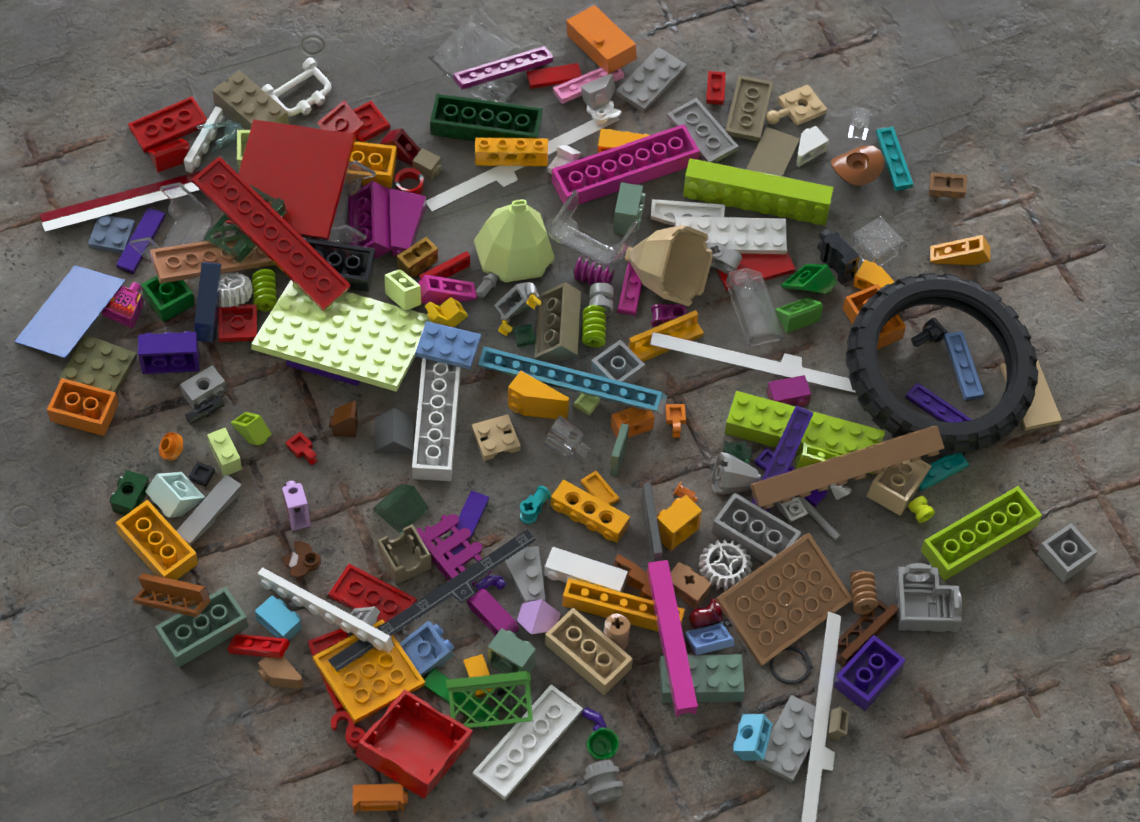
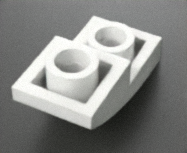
[775,496,808,523]

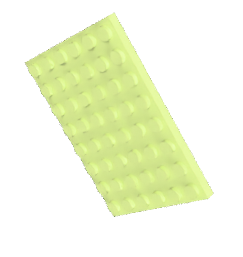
[251,280,432,392]

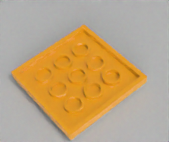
[313,619,425,723]

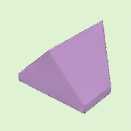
[517,599,561,634]

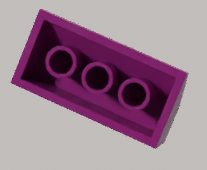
[348,181,391,258]

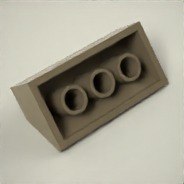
[534,282,581,361]

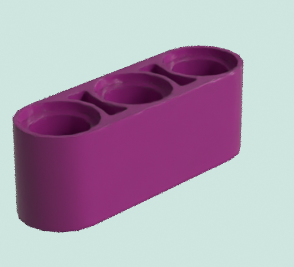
[466,588,520,636]

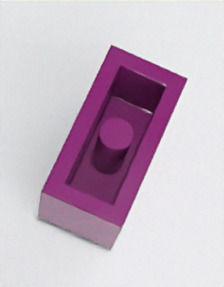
[767,375,811,407]

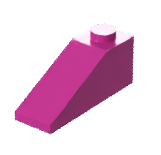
[418,275,477,305]

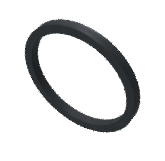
[770,646,810,684]

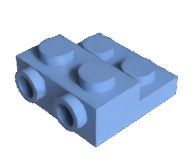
[399,621,455,677]

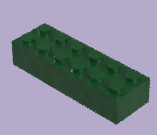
[430,93,543,141]

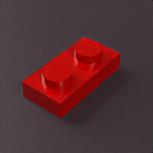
[706,71,726,105]

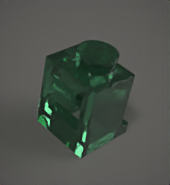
[722,441,752,464]

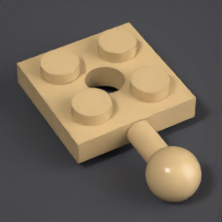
[766,84,827,126]

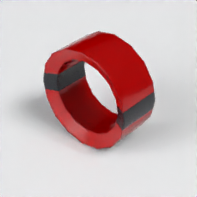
[395,168,424,195]

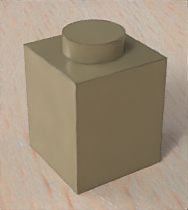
[413,148,442,181]

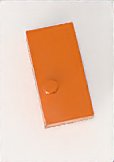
[566,5,637,74]

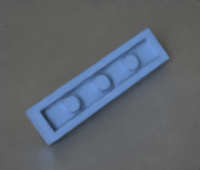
[943,331,984,401]

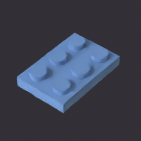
[415,321,481,370]

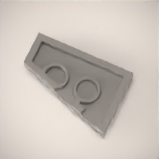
[504,546,545,603]

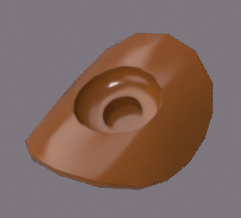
[831,145,884,186]

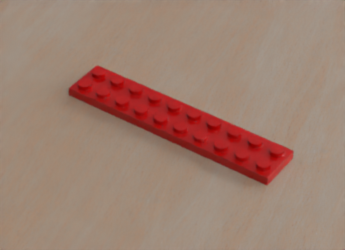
[192,156,351,311]

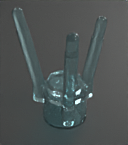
[197,120,243,152]

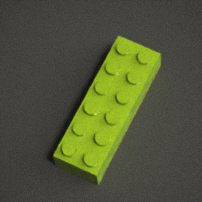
[921,486,1042,581]

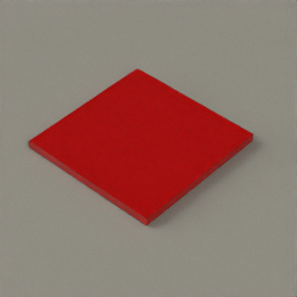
[225,119,356,240]

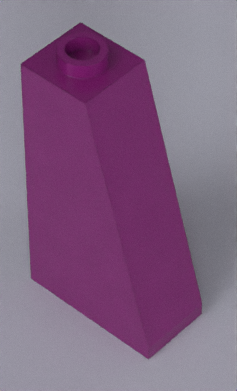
[389,189,426,258]

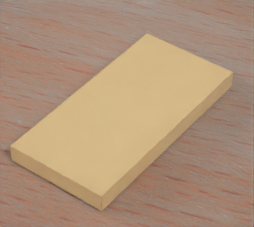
[1000,361,1062,430]

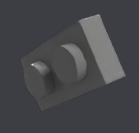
[350,606,380,626]

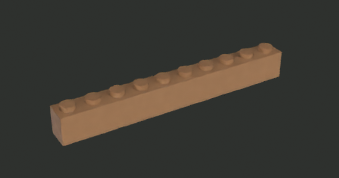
[750,426,944,509]

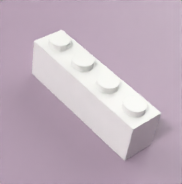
[544,547,628,592]

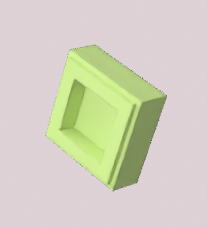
[574,394,600,416]

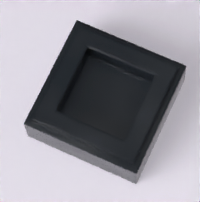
[188,461,215,487]

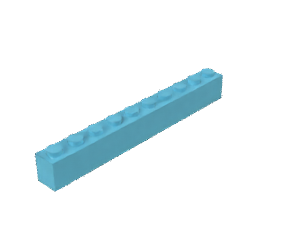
[478,347,667,414]

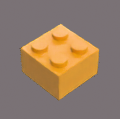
[657,495,702,551]

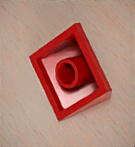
[147,138,190,173]

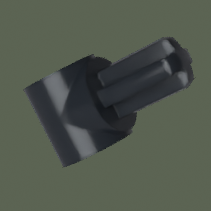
[911,318,948,347]

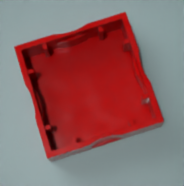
[355,689,473,799]

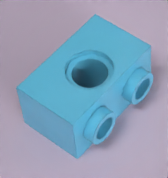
[733,714,773,761]

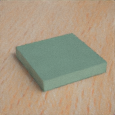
[610,423,629,476]

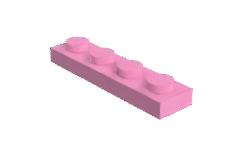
[553,68,624,104]

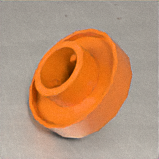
[159,432,183,461]

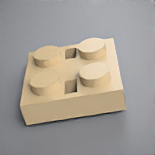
[472,414,520,461]

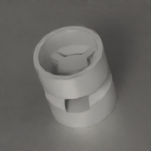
[589,283,614,317]

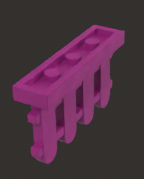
[416,514,492,586]

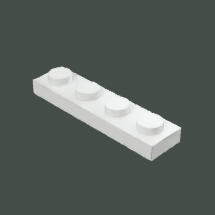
[184,107,225,173]

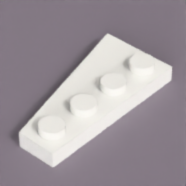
[651,199,725,226]

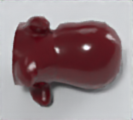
[689,599,722,627]

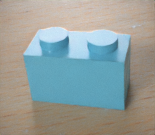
[255,595,302,640]

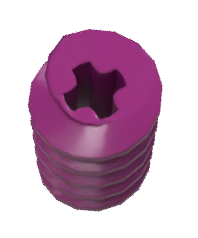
[573,257,615,286]

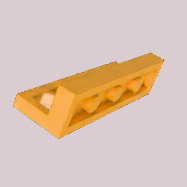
[628,310,704,362]

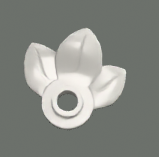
[586,100,621,124]

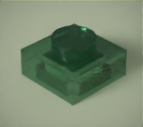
[513,324,536,347]

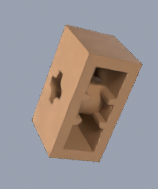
[670,562,711,609]

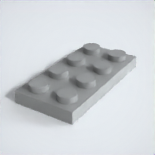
[616,47,687,113]
[667,98,738,163]
[755,695,816,783]

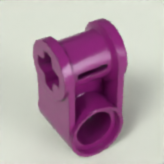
[651,304,687,328]

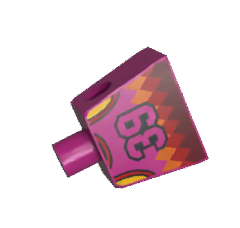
[101,282,144,329]

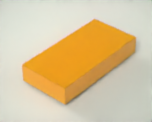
[580,470,620,506]
[463,654,495,698]

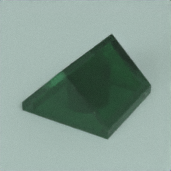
[373,484,428,534]

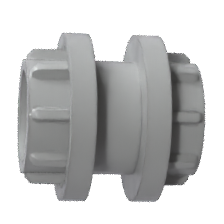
[583,760,624,804]

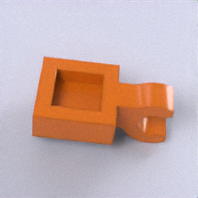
[665,404,686,438]

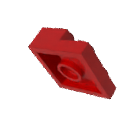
[219,304,258,342]

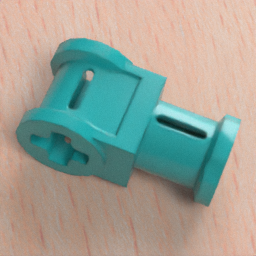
[520,485,552,525]

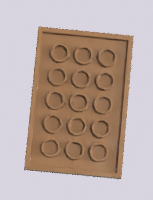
[715,533,853,666]

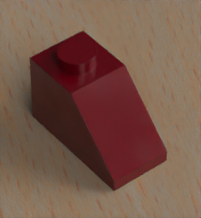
[380,128,421,166]

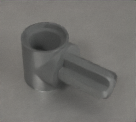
[494,686,534,709]

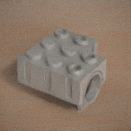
[895,563,962,632]

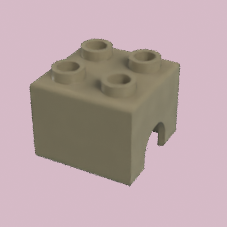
[377,524,431,585]

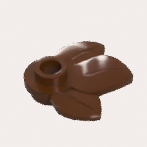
[281,541,321,577]

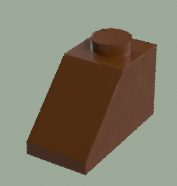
[329,401,358,438]

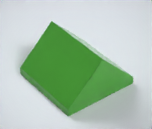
[774,297,823,333]

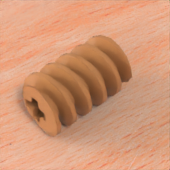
[850,570,878,615]
[604,614,630,650]

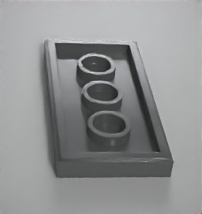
[641,483,662,562]

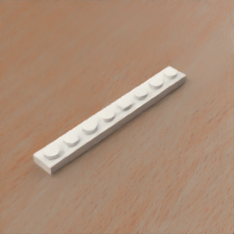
[258,567,394,652]

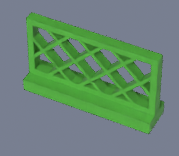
[446,671,533,728]

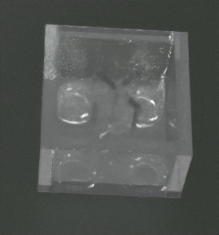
[850,216,904,266]

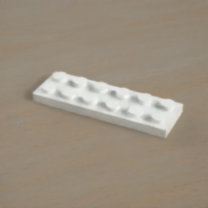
[675,217,787,254]
[473,685,583,800]

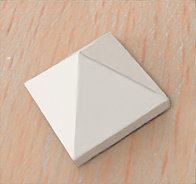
[830,483,852,500]

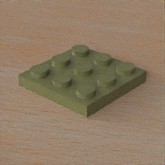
[59,334,137,393]

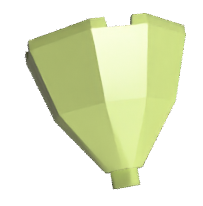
[474,199,555,282]

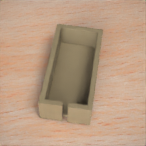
[212,70,289,130]

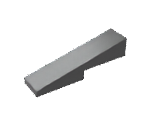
[177,474,242,546]

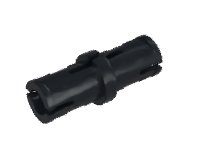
[185,396,224,425]

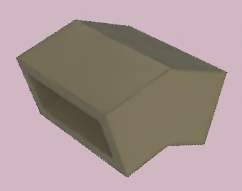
[827,707,849,740]

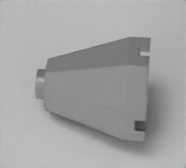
[712,452,760,495]

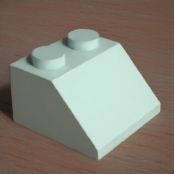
[145,472,205,518]

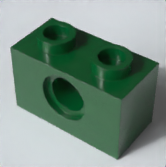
[109,470,150,515]

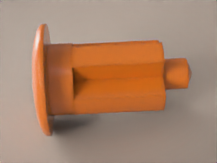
[673,482,698,502]

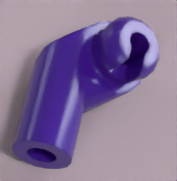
[475,575,506,590]
[582,707,607,732]

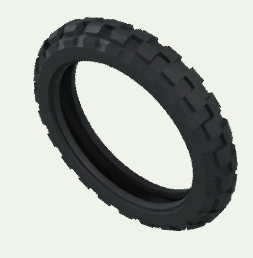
[846,272,1038,455]

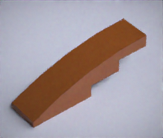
[614,554,678,607]

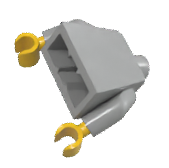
[494,282,541,336]

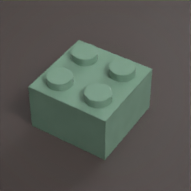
[613,182,645,237]
[488,628,536,674]

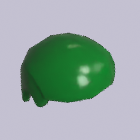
[586,728,620,761]

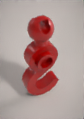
[330,711,366,749]

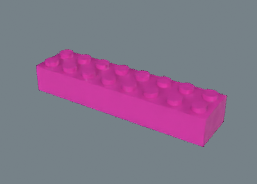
[551,124,700,209]

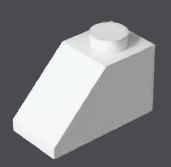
[796,126,829,167]

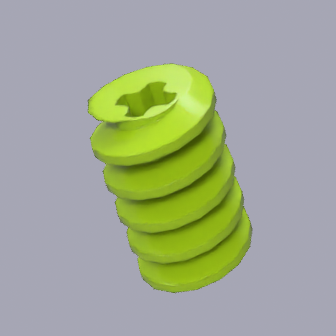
[252,269,277,312]
[582,305,606,348]

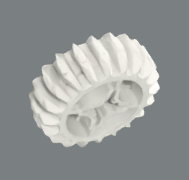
[219,272,253,308]
[698,539,752,591]

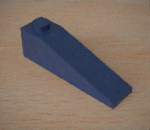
[194,262,221,343]

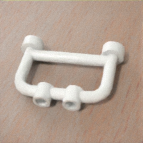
[261,58,331,116]

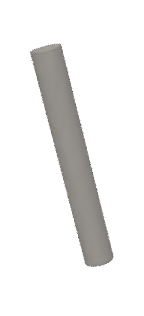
[798,496,841,541]

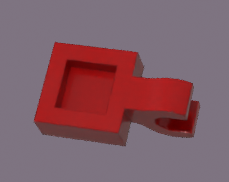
[285,432,318,466]

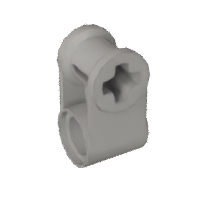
[707,243,742,275]

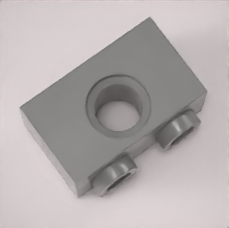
[180,365,227,409]

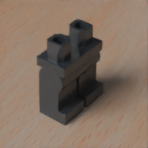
[817,229,860,285]

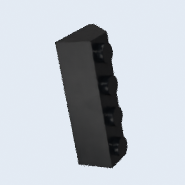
[304,238,375,292]

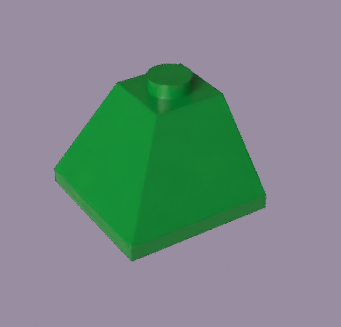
[781,264,837,294]

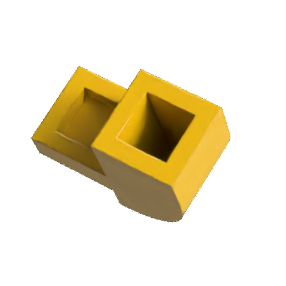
[425,297,468,327]

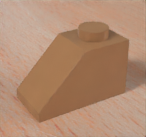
[258,656,303,689]

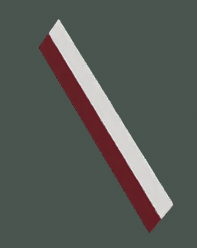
[39,170,202,231]

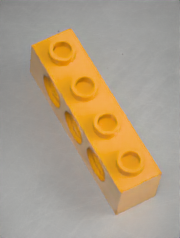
[475,138,548,166]
[550,479,630,543]

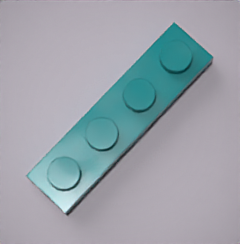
[875,127,913,191]

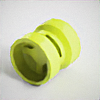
[908,496,935,523]

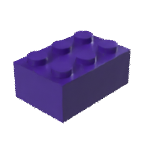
[138,331,200,374]
[833,635,905,711]

